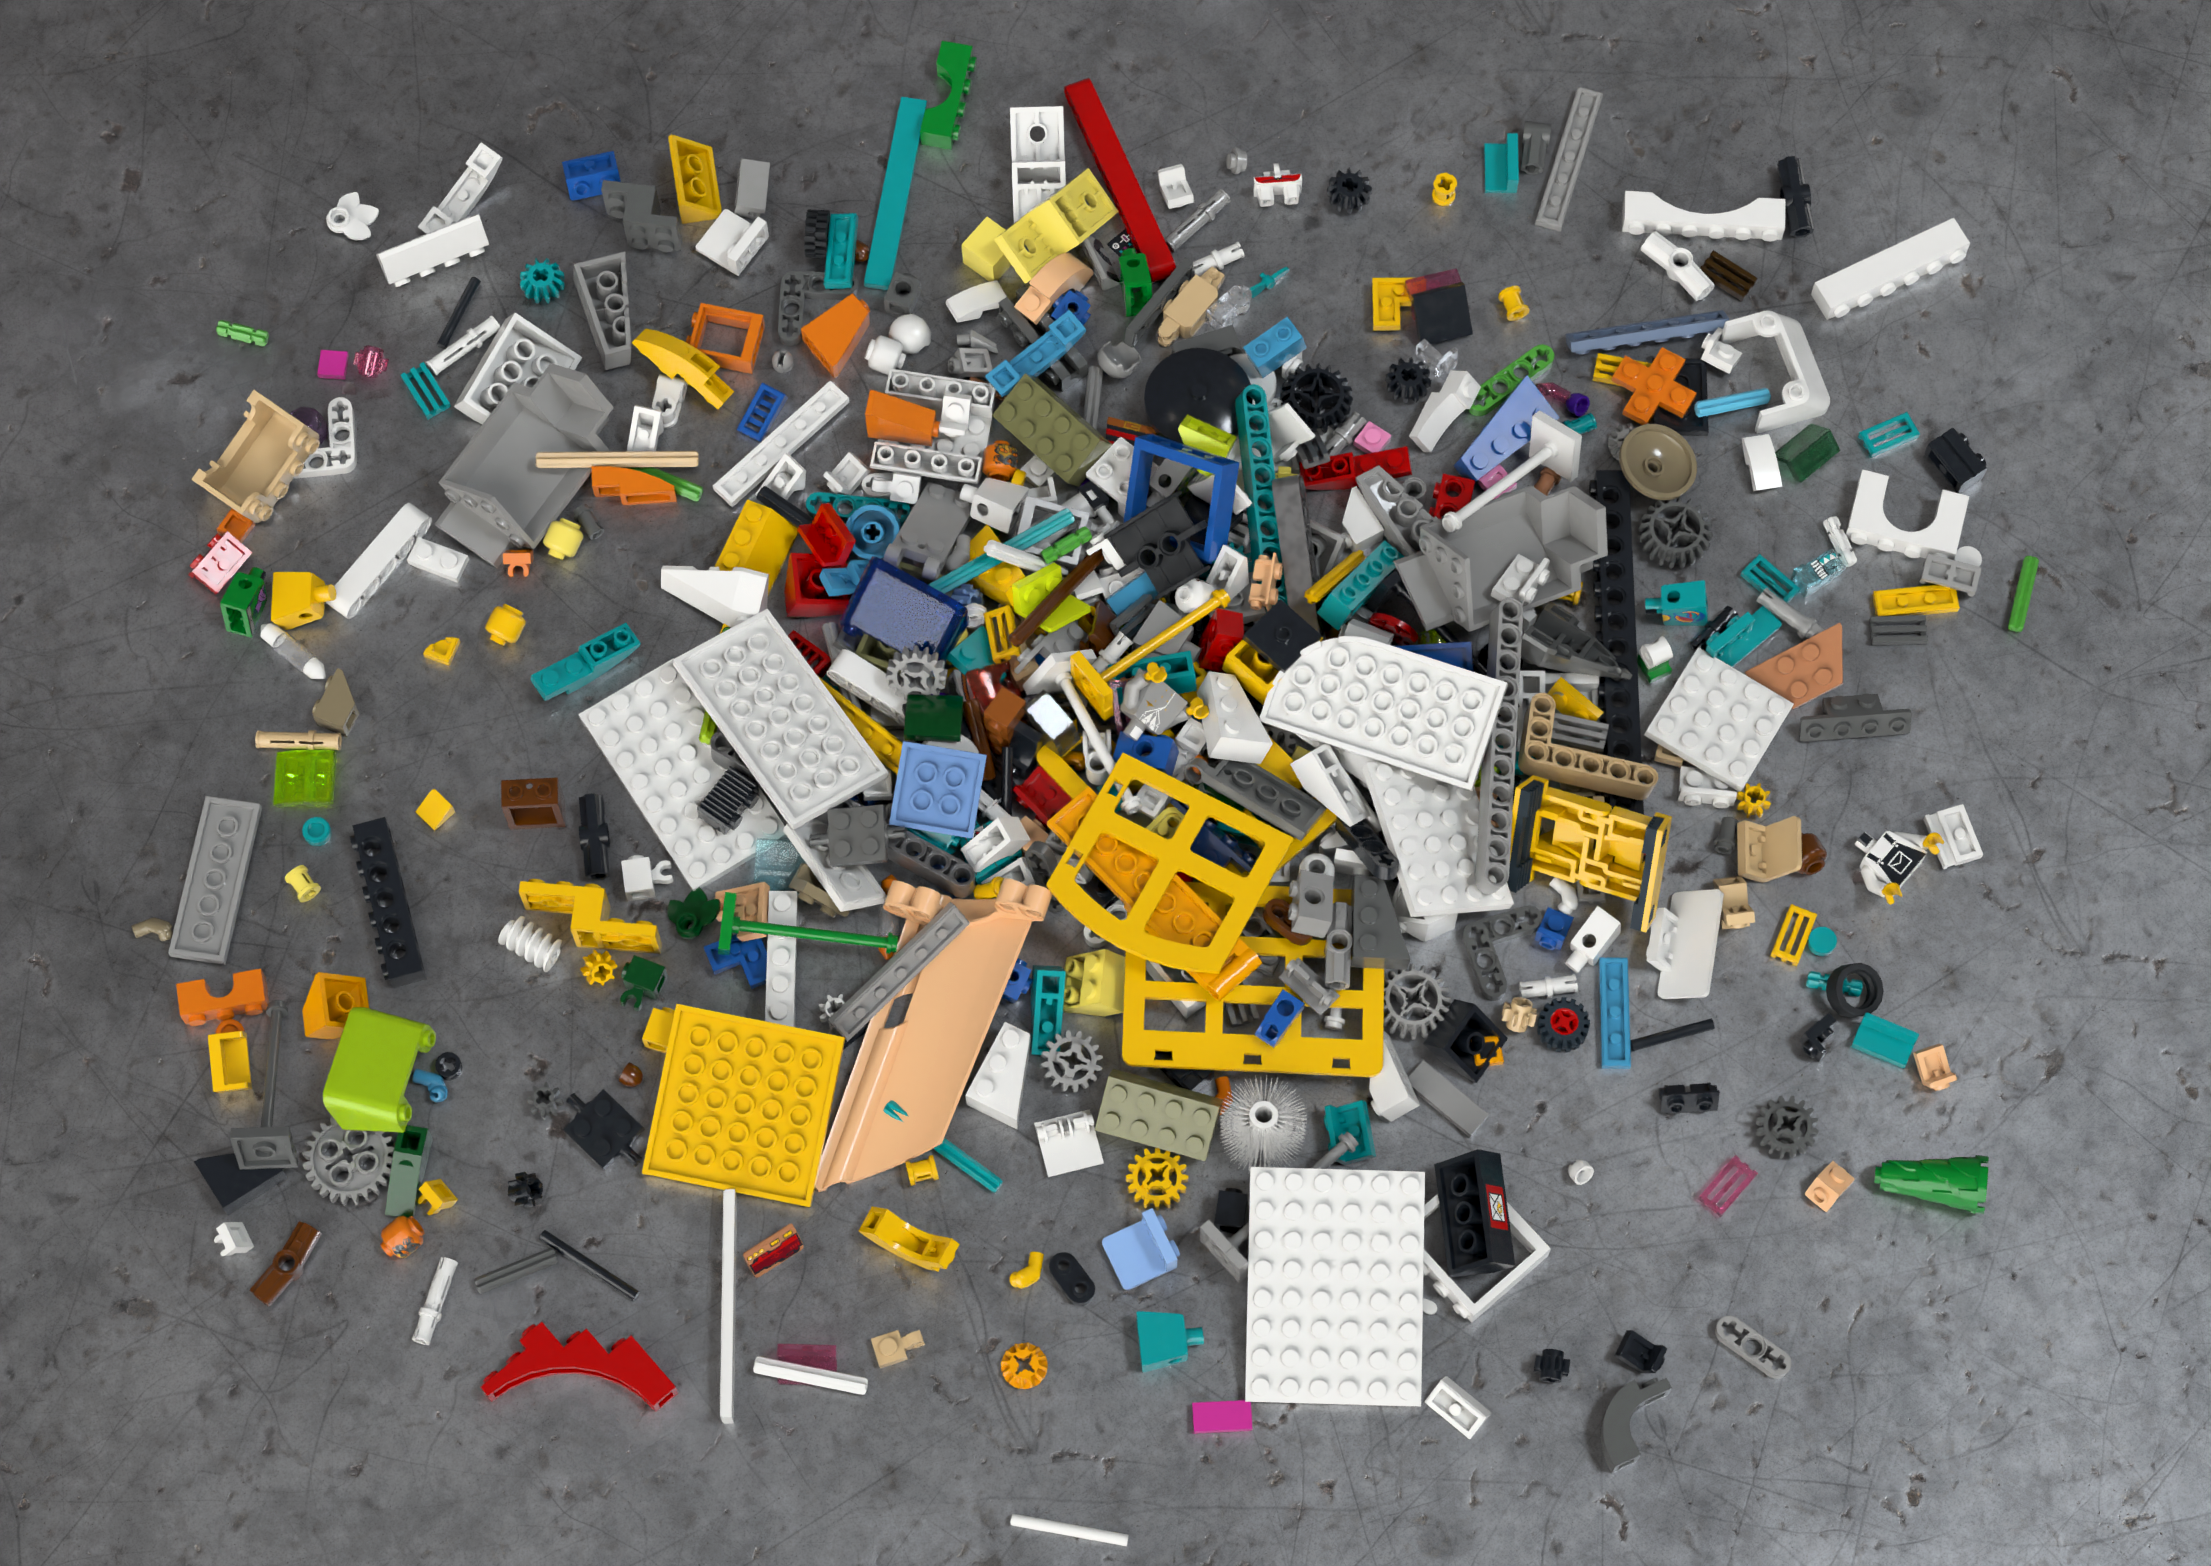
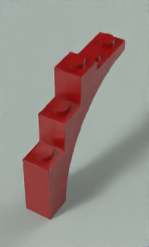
[481,1321,678,1412]

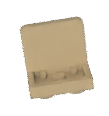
[1737,816,1802,883]

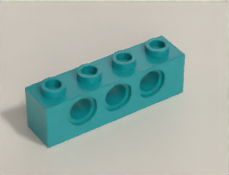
[1317,540,1405,630]

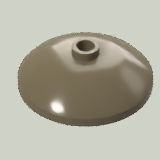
[1619,424,1697,500]

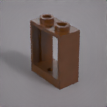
[501,777,566,830]

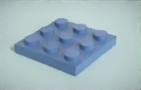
[889,741,987,839]

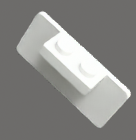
[1646,889,1724,999]

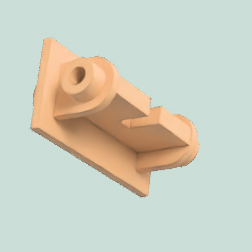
[1248,553,1283,612]

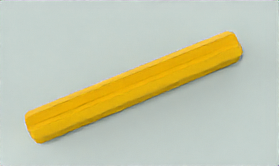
[1304,550,1367,604]

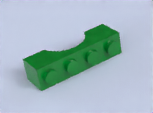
[920,41,977,150]

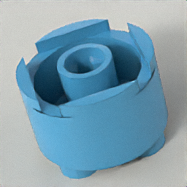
[846,505,902,560]

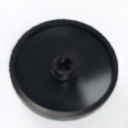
[1144,348,1253,444]

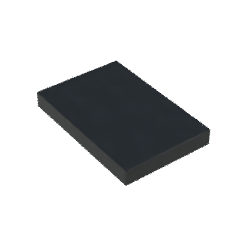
[1651,358,1709,436]

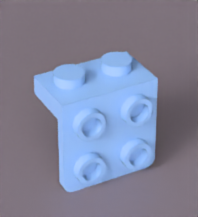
[1102,1208,1180,1290]

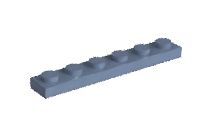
[1565,310,1729,354]

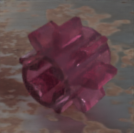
[353,345,389,378]

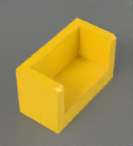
[208,1031,252,1093]

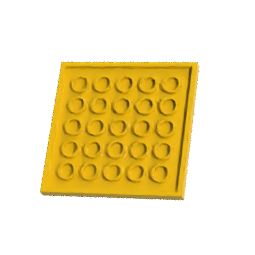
[642,1004,846,1207]

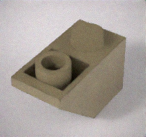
[312,668,359,737]

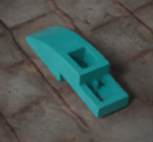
[531,623,641,701]

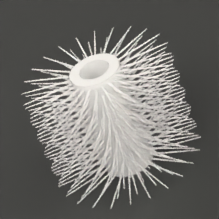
[1220,1075,1307,1174]

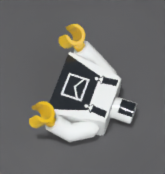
[1855,831,1945,905]

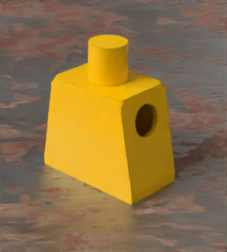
[271,572,336,630]

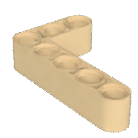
[1518,693,1658,800]

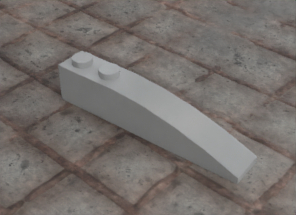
[1355,465,1439,557]

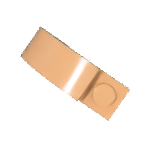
[1014,253,1094,325]

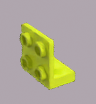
[1012,563,1091,633]

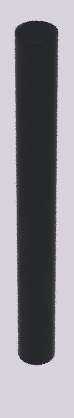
[539,1230,640,1301]

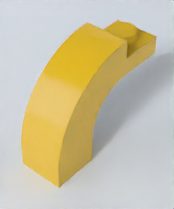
[858,1206,960,1272]

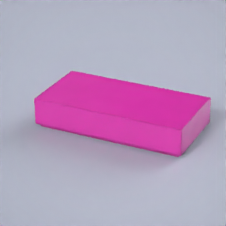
[1192,1400,1253,1434]

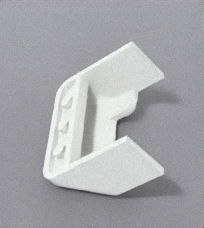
[1720,311,1830,434]
[1187,403,1316,515]

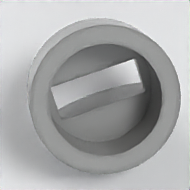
[772,349,794,373]

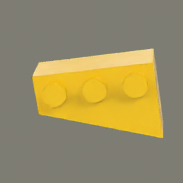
[966,524,1025,611]

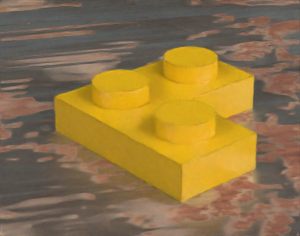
[1372,277,1426,331]

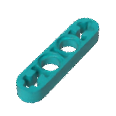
[806,492,911,526]

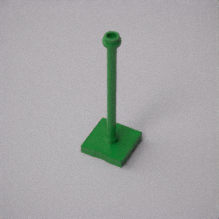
[718,892,898,955]

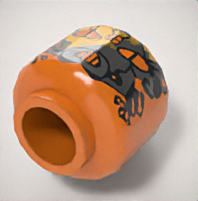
[982,440,1018,482]
[380,1216,425,1259]

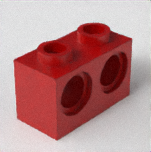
[1429,474,1475,519]
[1198,608,1244,673]

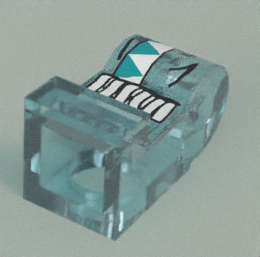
[1790,549,1846,598]

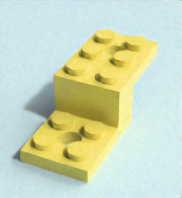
[994,168,1119,283]

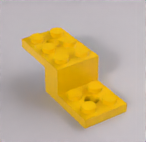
[519,879,662,954]

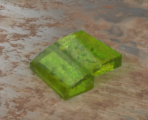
[273,750,337,808]

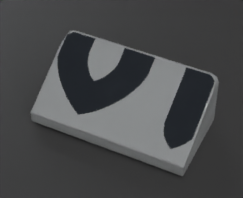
[1081,236,1120,291]

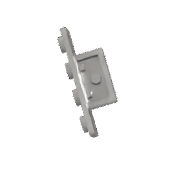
[1014,621,1089,674]

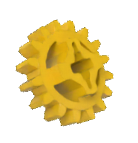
[1126,1148,1188,1211]

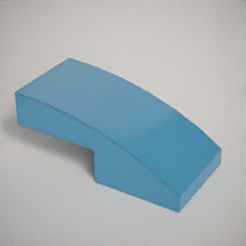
[819,560,884,596]

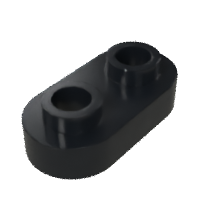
[1049,1252,1095,1306]

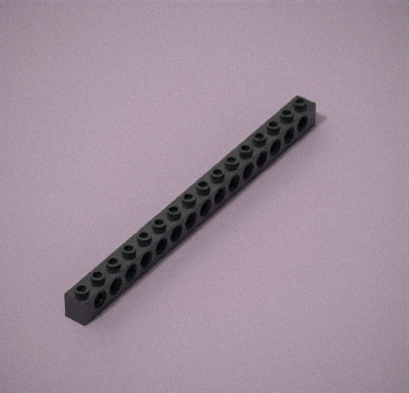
[1589,470,1646,863]

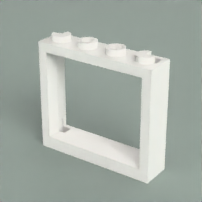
[1423,1194,1551,1323]

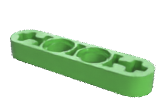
[1468,344,1555,417]

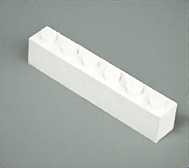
[1811,218,1970,320]

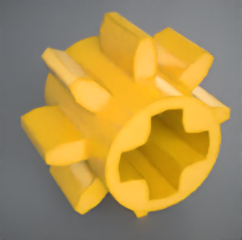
[1736,783,1771,818]
[580,949,617,986]

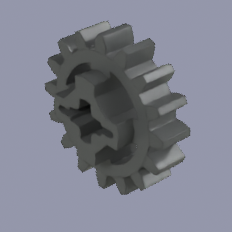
[1755,1096,1819,1158]

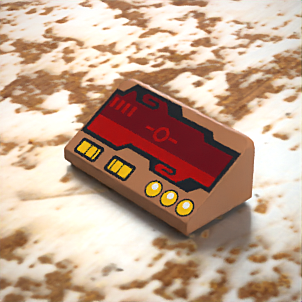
[743,1224,804,1278]

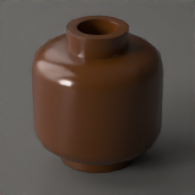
[1796,833,1827,875]

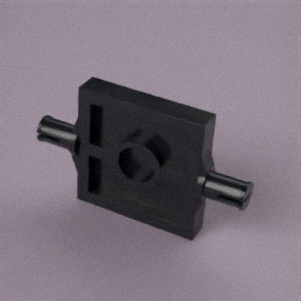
[563,1089,645,1170]

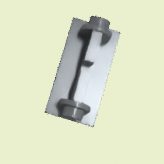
[1279,958,1340,1016]

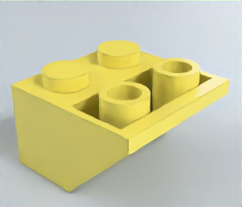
[1063,949,1125,1017]

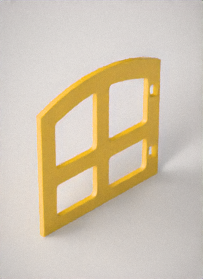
[1046,753,1294,974]

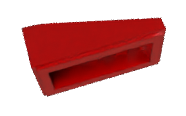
[788,630,832,678]

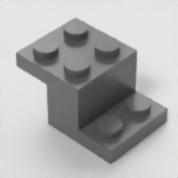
[601,180,682,252]

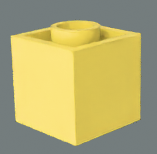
[962,217,1011,282]

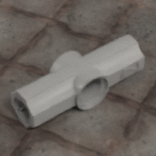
[1324,902,1353,991]

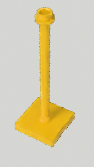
[1070,588,1231,721]

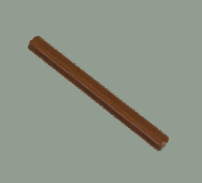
[1008,548,1105,647]

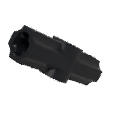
[1777,156,1814,238]
[579,793,610,881]

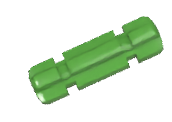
[216,320,269,346]
[1041,526,1092,564]

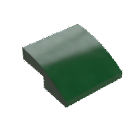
[904,695,964,742]

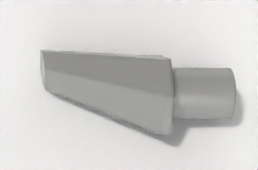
[957,330,998,353]

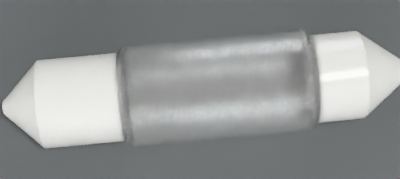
[261,623,326,679]

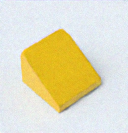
[415,789,455,831]

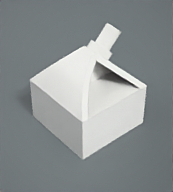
[1392,883,1458,942]

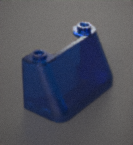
[840,556,969,677]

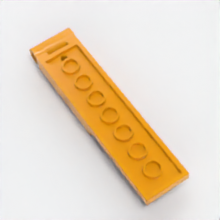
[1047,786,1262,1001]

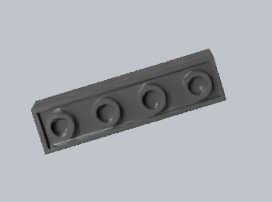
[998,285,1088,392]

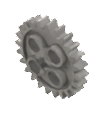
[302,1116,394,1205]

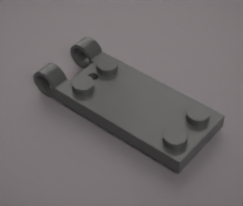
[1184,745,1327,841]

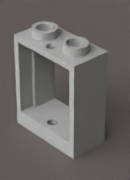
[1013,496,1092,570]

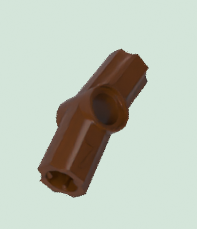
[249,1221,322,1307]

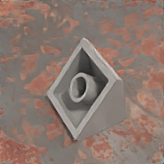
[1310,519,1346,578]

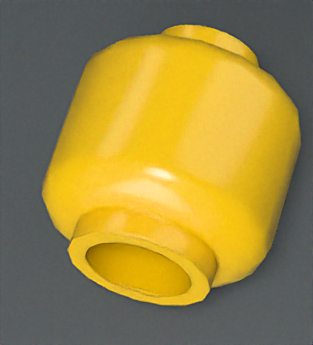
[485,603,526,646]

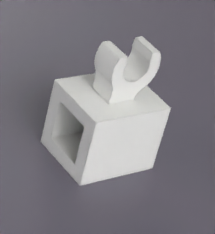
[621,855,673,902]

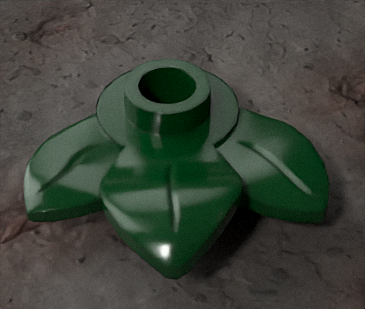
[667,887,721,939]

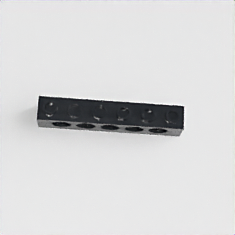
[350,817,427,988]

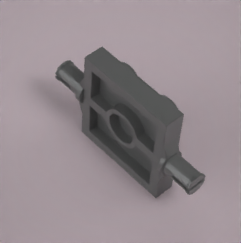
[810,805,906,867]

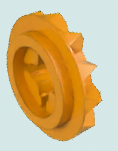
[1001,1342,1048,1389]

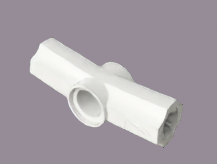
[1641,231,1715,301]

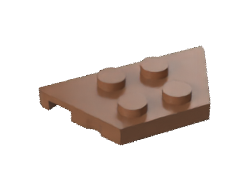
[1745,623,1843,710]

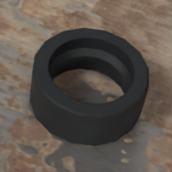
[1826,963,1884,1018]

